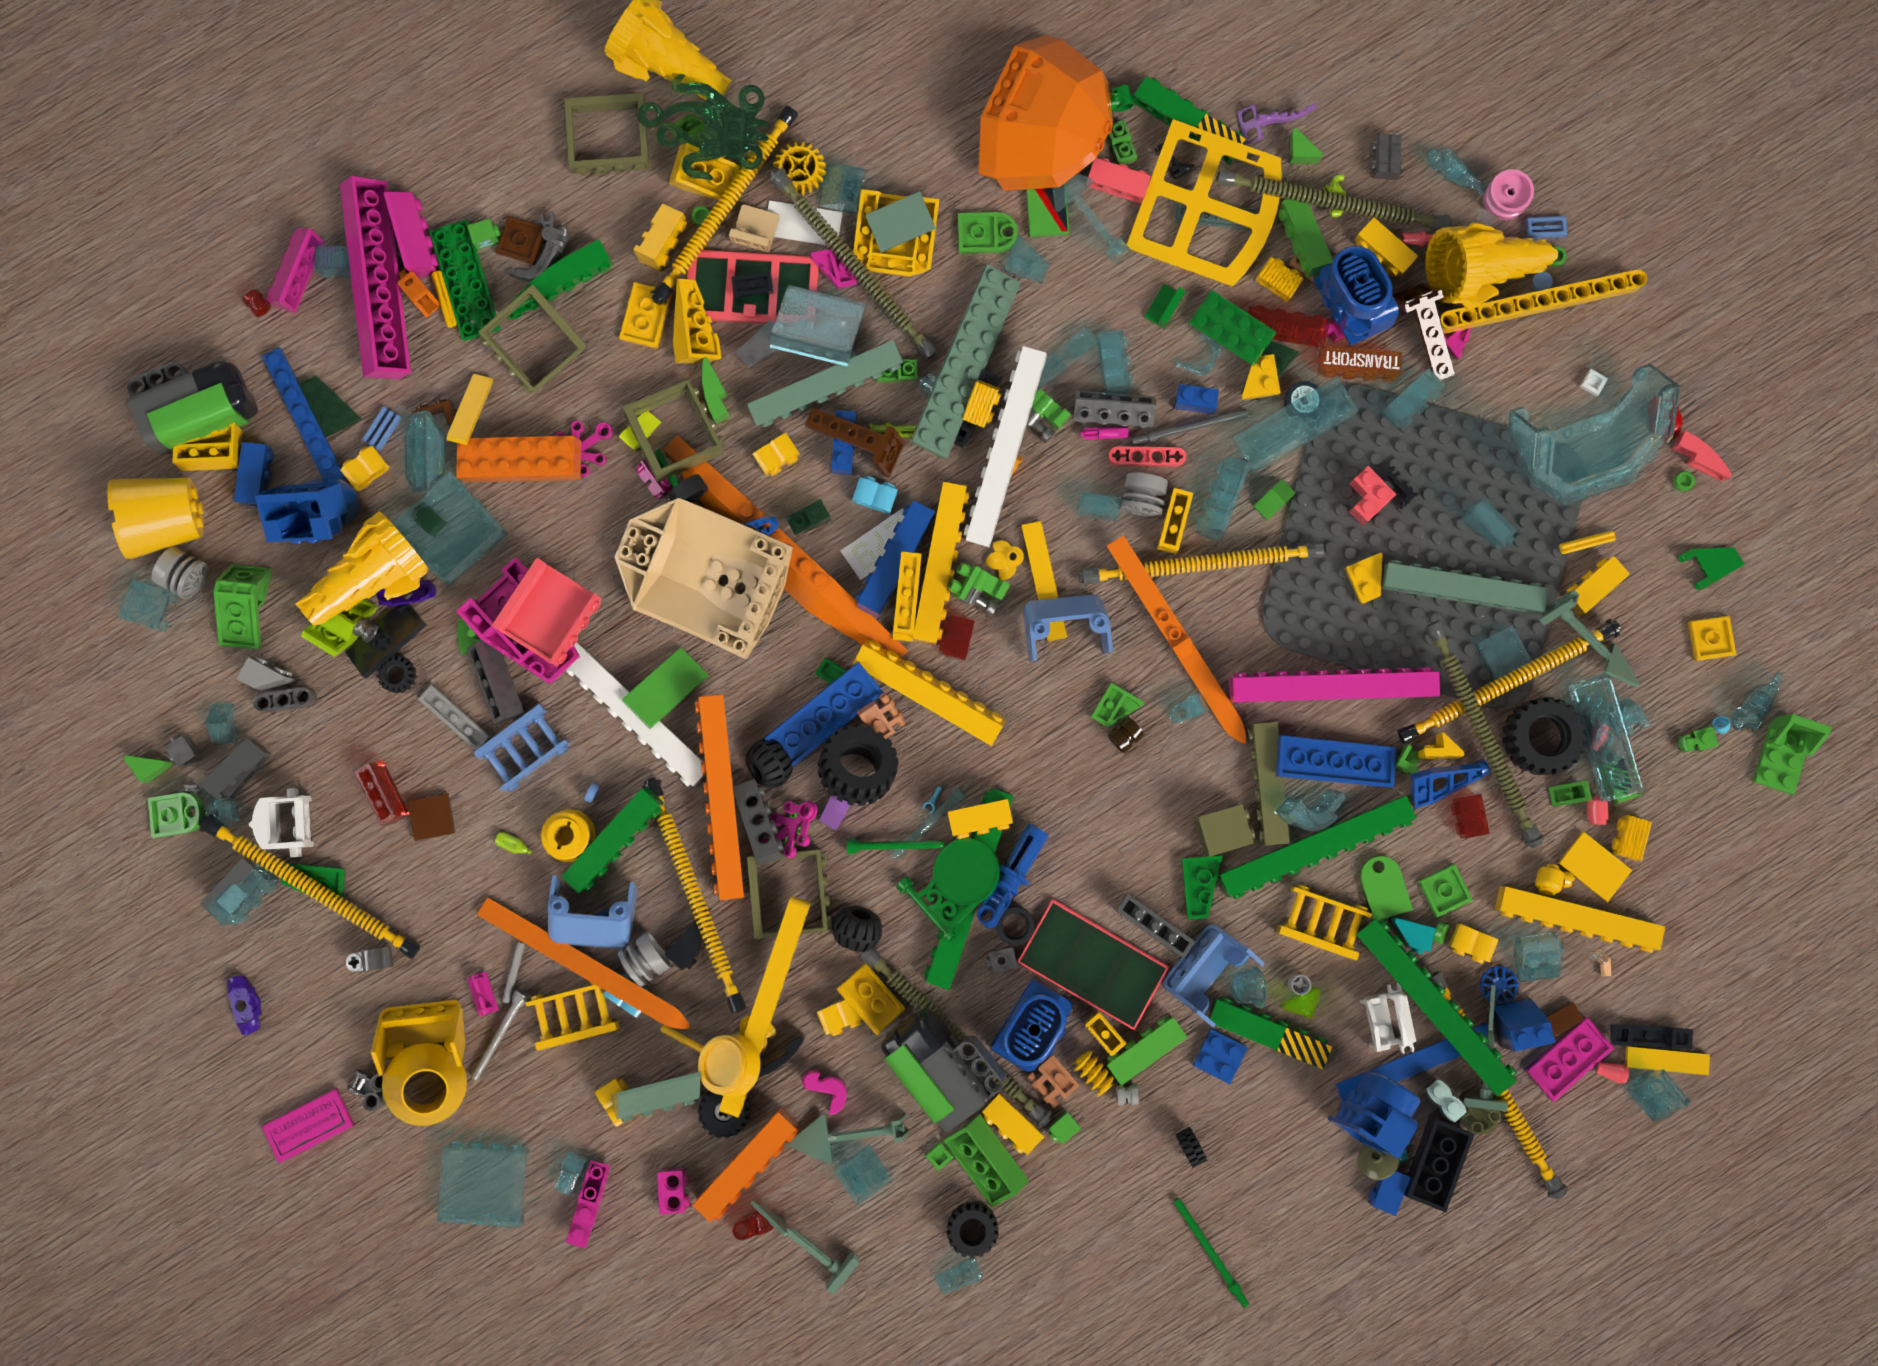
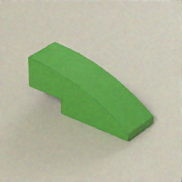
[702,357,730,424]

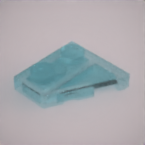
[1005,235,1049,284]

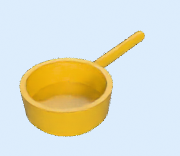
[660,1025,760,1098]

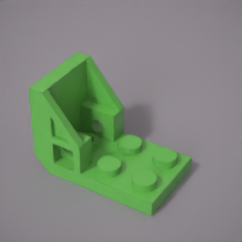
[214,564,271,650]
[1752,714,1832,795]

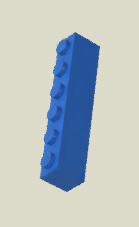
[855,501,935,618]

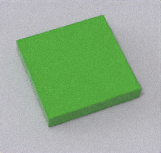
[1417,863,1473,918]

